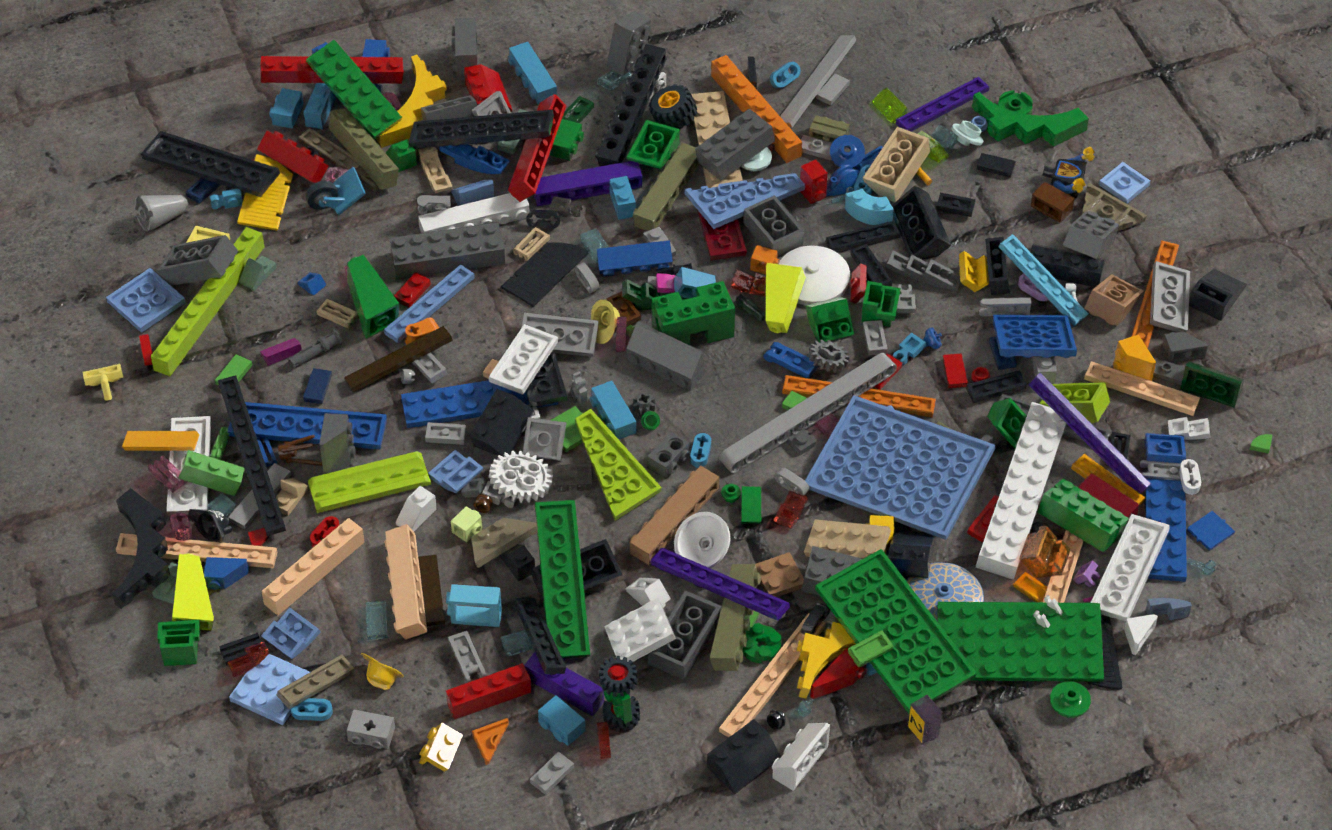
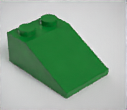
[627,120,680,169]

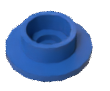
[830,135,865,168]

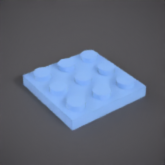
[229,651,310,725]

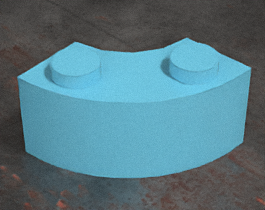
[845,189,894,225]

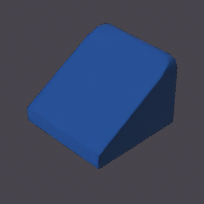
[298,272,326,295]

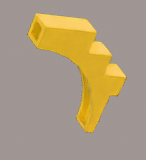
[376,55,447,148]
[796,622,856,699]

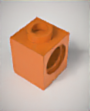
[750,245,780,274]

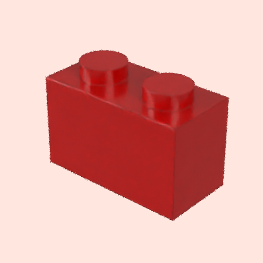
[800,159,828,204]

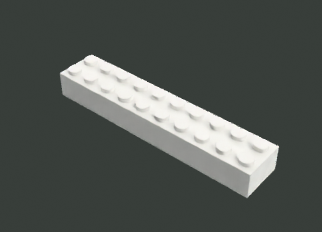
[976,402,1066,580]

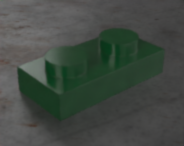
[562,96,594,123]

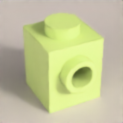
[451,506,482,542]

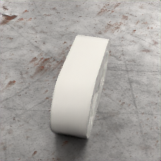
[1179,459,1201,495]

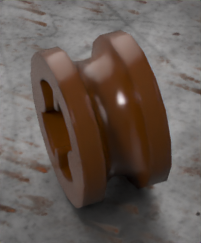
[473,494,493,513]

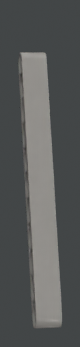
[719,353,897,473]

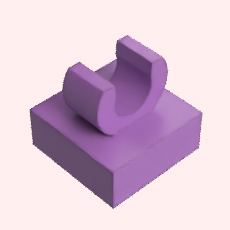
[1072,560,1100,587]

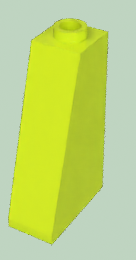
[766,263,806,333]
[172,553,214,631]

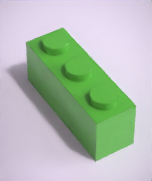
[178,450,244,496]

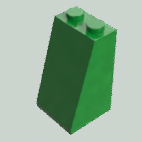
[347,254,399,339]

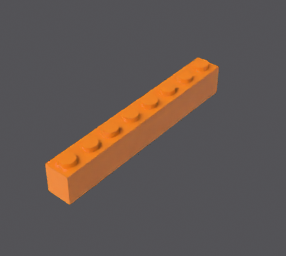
[711,55,802,163]

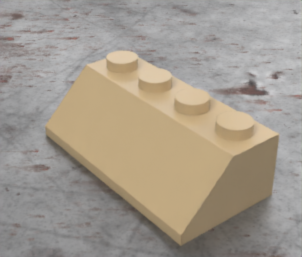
[863,127,930,202]

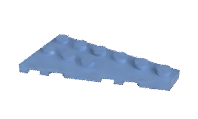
[685,173,805,229]

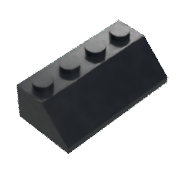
[891,186,951,260]
[1030,244,1106,287]
[531,539,622,597]

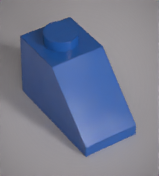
[204,557,249,590]

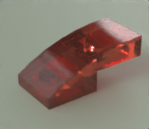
[730,270,766,296]
[774,490,808,529]
[227,641,269,678]

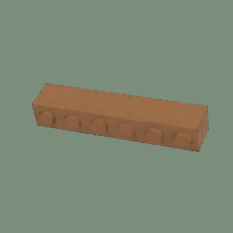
[629,465,719,565]

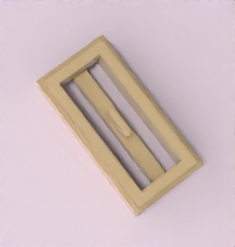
[513,227,550,261]
[317,299,358,329]

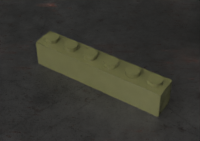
[329,108,399,190]
[633,143,700,231]
[710,564,761,671]

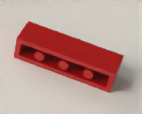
[257,131,329,183]
[446,663,531,720]

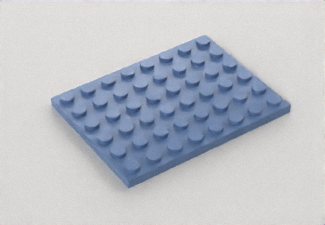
[805,395,995,540]

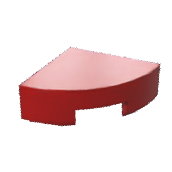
[248,528,268,546]

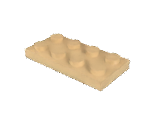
[804,519,891,559]

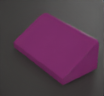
[260,338,302,366]

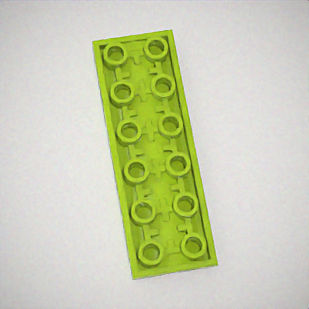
[308,451,431,513]

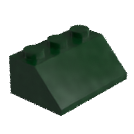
[1180,362,1244,408]

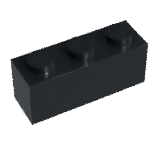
[985,237,1010,295]

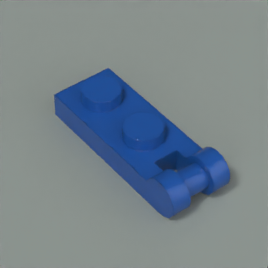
[763,342,818,379]

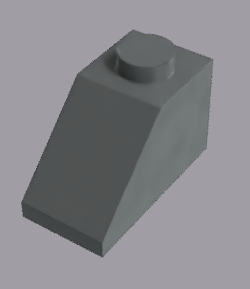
[1162,332,1208,363]

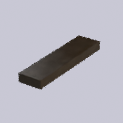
[418,554,445,626]

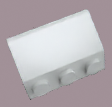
[772,723,830,791]

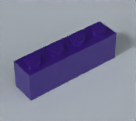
[524,652,604,716]

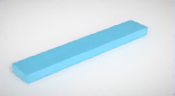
[998,234,1089,326]

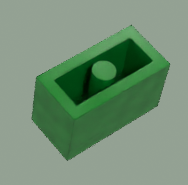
[550,119,584,161]

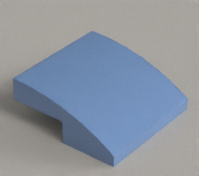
[428,450,483,493]
[262,607,321,659]

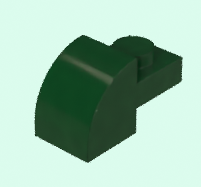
[622,279,660,310]

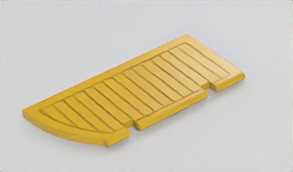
[237,154,293,231]

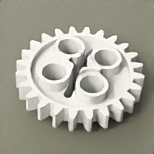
[489,451,553,503]

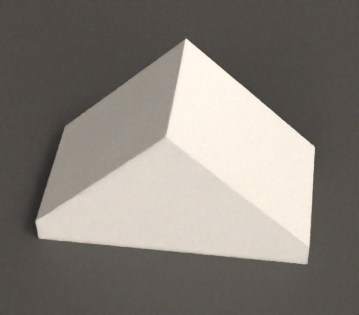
[1124,614,1158,655]

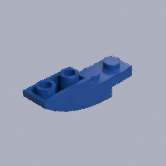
[440,144,510,174]

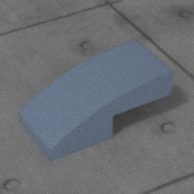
[1145,598,1192,620]

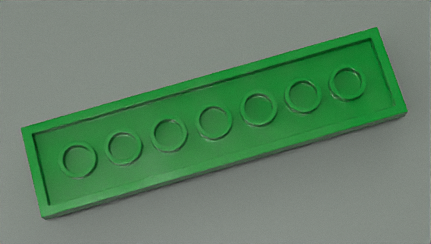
[535,500,591,659]

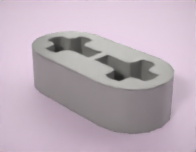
[575,262,600,293]
[774,468,809,497]

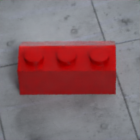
[464,64,512,112]

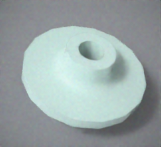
[951,120,984,146]
[741,147,772,172]

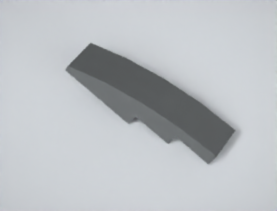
[885,250,961,291]

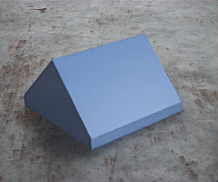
[451,180,494,206]

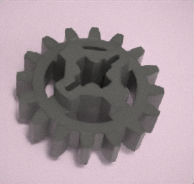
[808,340,849,373]

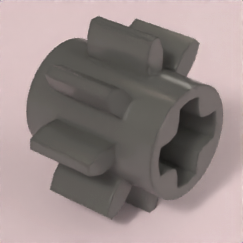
[633,393,655,416]

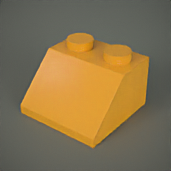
[1113,335,1156,381]

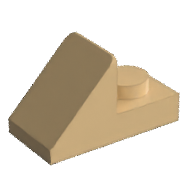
[276,478,309,516]

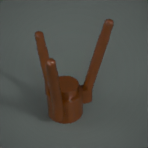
[278,435,323,466]

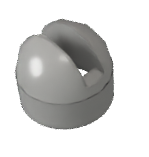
[401,369,415,384]

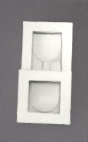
[1168,417,1210,440]

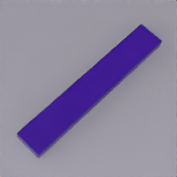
[896,76,989,132]

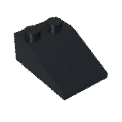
[888,530,936,578]

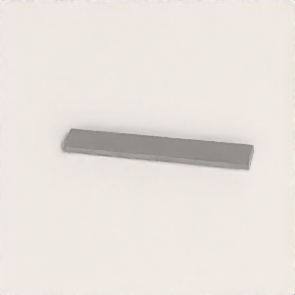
[780,35,856,128]

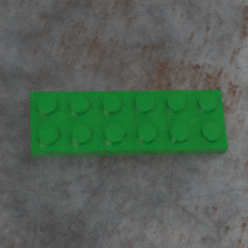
[306,40,402,140]

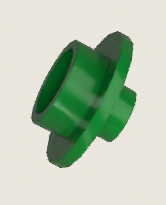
[1050,682,1091,718]

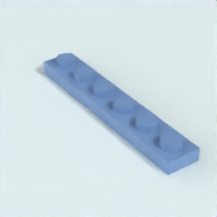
[384,264,474,343]

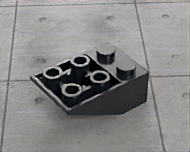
[1189,269,1247,321]

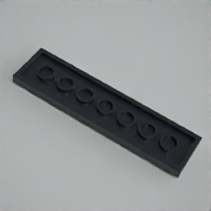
[409,109,554,149]
[141,131,280,197]

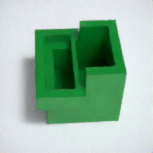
[861,281,901,327]
[157,620,200,666]

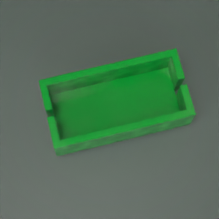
[1037,479,1129,552]

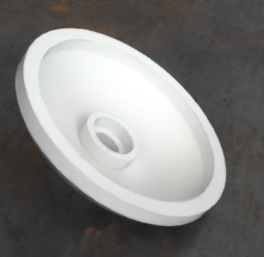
[674,512,730,568]

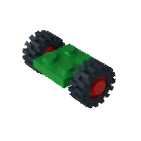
[599,656,640,732]

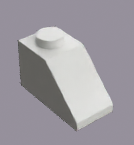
[396,486,436,532]
[626,578,671,608]

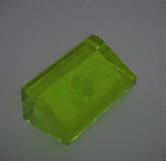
[872,87,907,124]

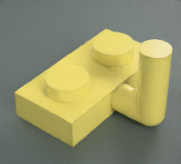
[83,364,123,401]

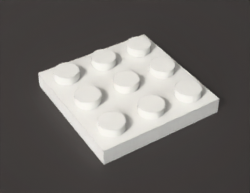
[604,598,676,662]

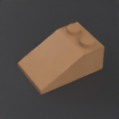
[1084,274,1144,326]

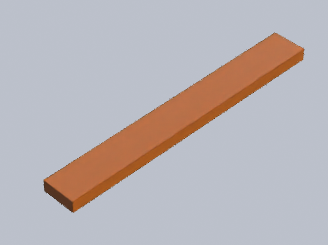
[1131,240,1179,349]
[782,375,936,418]

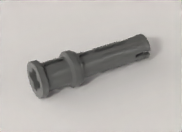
[288,329,343,369]

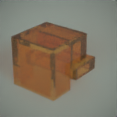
[1019,526,1070,579]

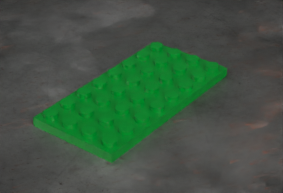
[815,549,977,715]
[937,601,1104,682]

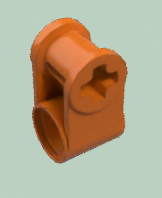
[405,318,439,345]

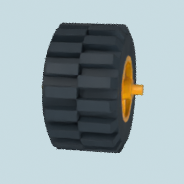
[649,84,697,129]

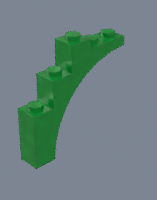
[972,92,1089,147]

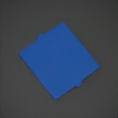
[1187,511,1235,551]

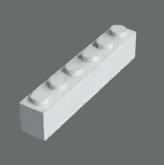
[418,193,530,233]

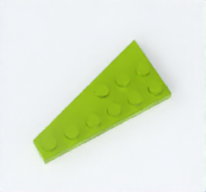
[575,409,662,521]

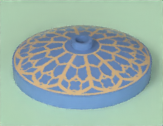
[906,562,984,621]

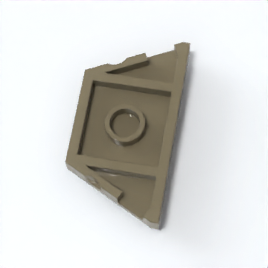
[1082,183,1147,231]
[471,518,537,568]

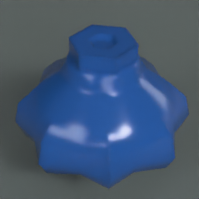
[922,327,942,349]

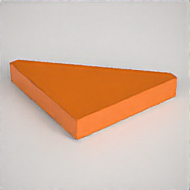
[472,718,509,765]

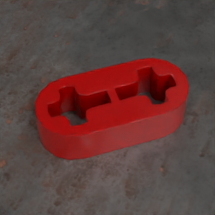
[139,334,153,366]
[310,516,340,547]

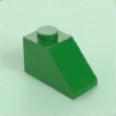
[386,139,417,172]

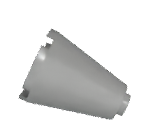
[135,195,188,231]

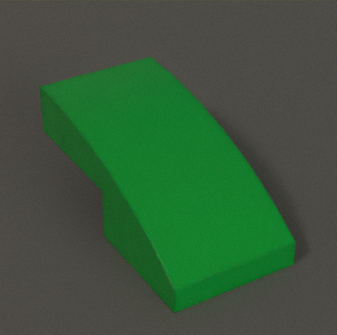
[741,486,761,524]

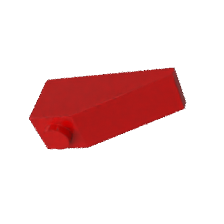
[810,647,867,699]

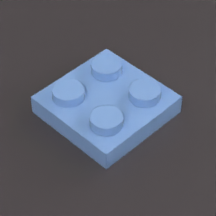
[1099,162,1150,204]

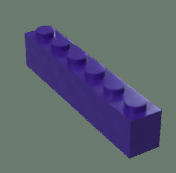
[534,161,642,206]

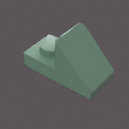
[239,256,277,291]

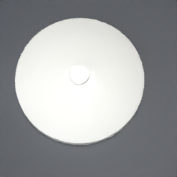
[779,246,850,305]

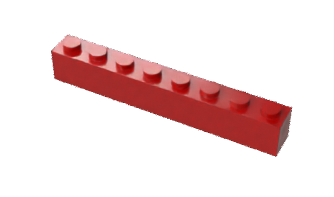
[260,56,404,84]
[508,94,567,202]

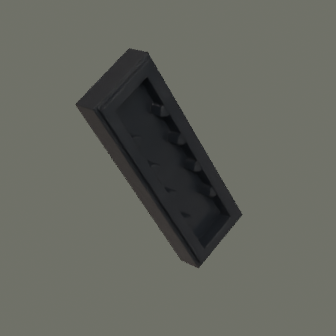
[850,244,893,287]

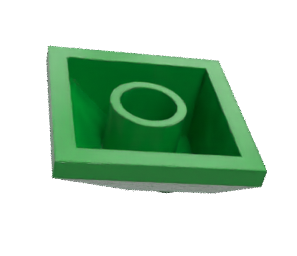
[987,398,1027,449]

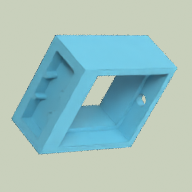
[446,584,502,627]

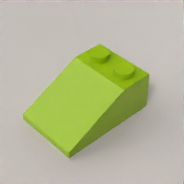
[1039,382,1110,424]

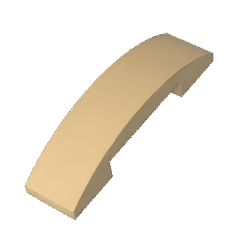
[416,147,453,193]

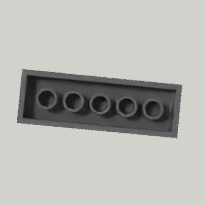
[390,222,505,280]

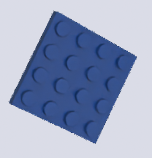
[993,315,1077,358]

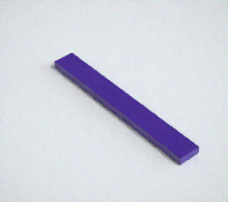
[1029,373,1151,494]
[650,548,790,621]

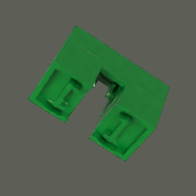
[652,281,735,345]

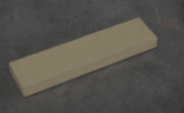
[276,655,355,709]

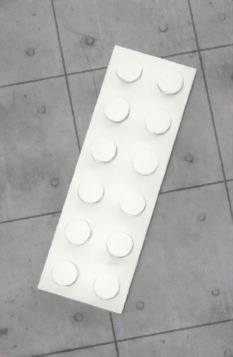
[167,416,211,516]
[1091,514,1170,622]

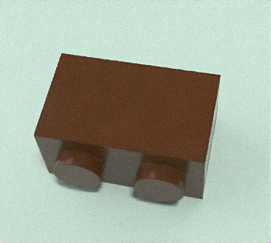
[1031,182,1075,223]

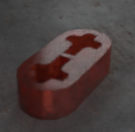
[597,722,611,759]

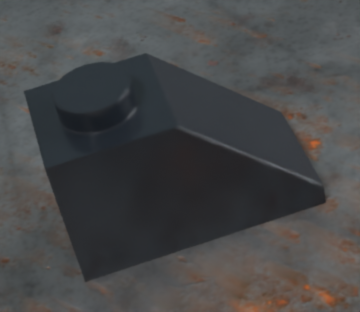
[499,544,535,582]

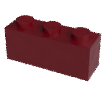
[1078,473,1140,521]

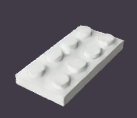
[489,324,558,395]

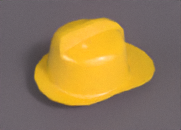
[361,653,404,690]

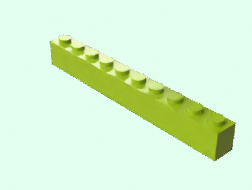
[151,227,264,376]

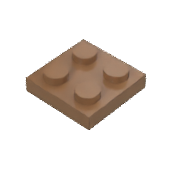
[755,552,804,597]

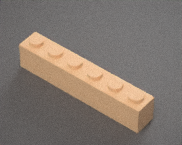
[262,518,364,616]
[384,524,427,640]

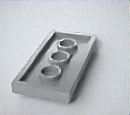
[1150,261,1190,333]
[522,313,599,357]

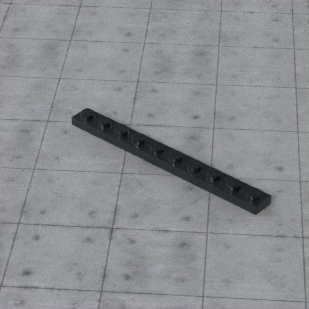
[218,375,286,536]

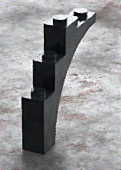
[112,488,170,609]

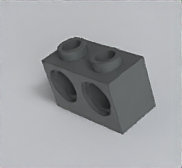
[647,431,690,479]

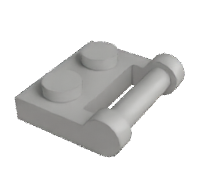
[417,195,450,215]

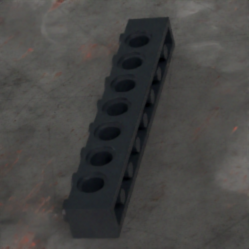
[595,44,667,166]

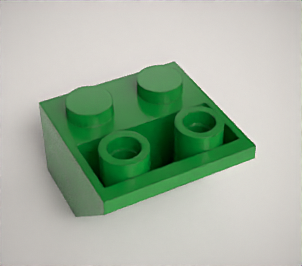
[805,297,854,343]

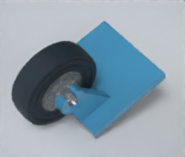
[305,167,366,215]

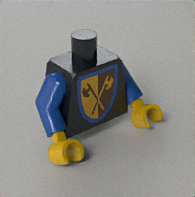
[1042,147,1095,198]

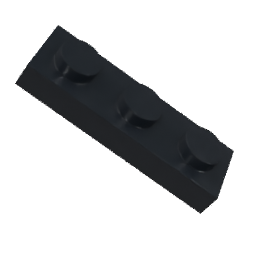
[966,370,1027,403]

